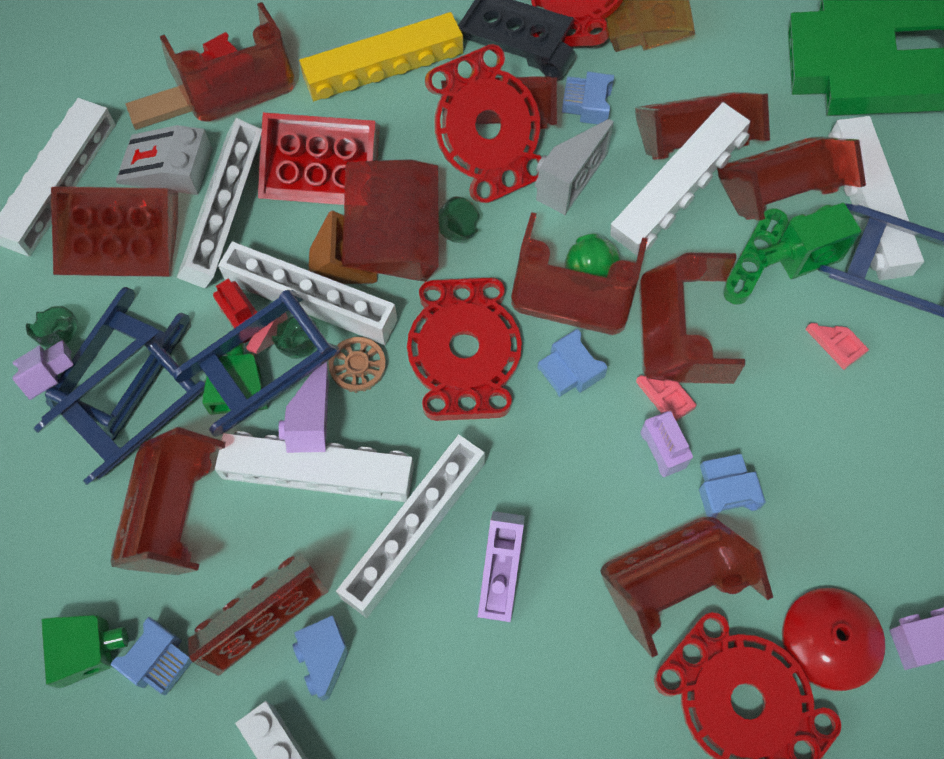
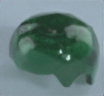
[436,196,480,243]
[25,306,78,349]
[271,316,320,359]

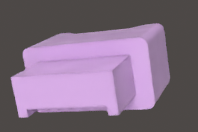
[13,340,74,400]
[640,411,693,477]

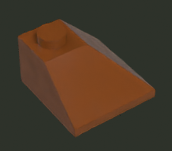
[308,210,378,284]

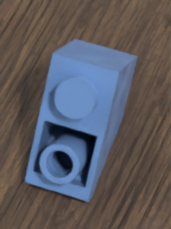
[292,616,349,701]

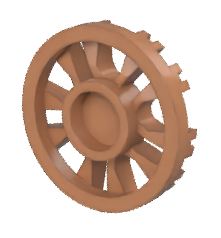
[328,337,386,393]

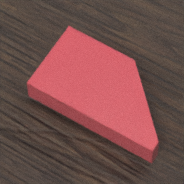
[246,312,288,354]
[805,323,869,370]
[636,375,697,421]

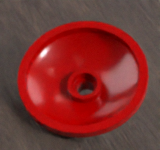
[782,588,885,691]

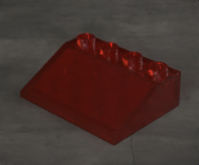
[342,159,439,282]
[51,187,178,277]
[188,554,329,676]

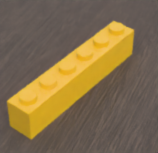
[299,12,463,102]

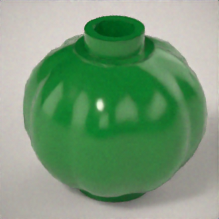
[565,234,620,291]

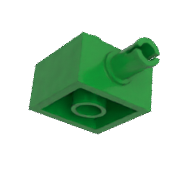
[758,202,862,280]

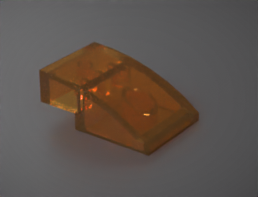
[607,0,696,52]

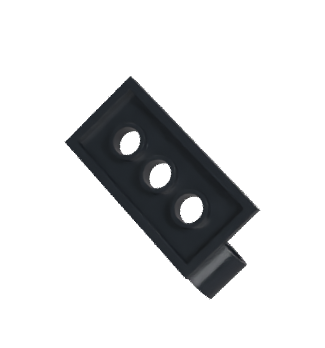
[458,0,575,81]

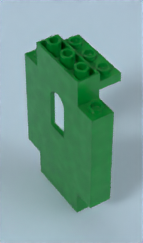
[788,0,944,116]

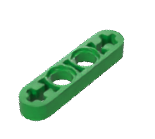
[723,208,788,305]

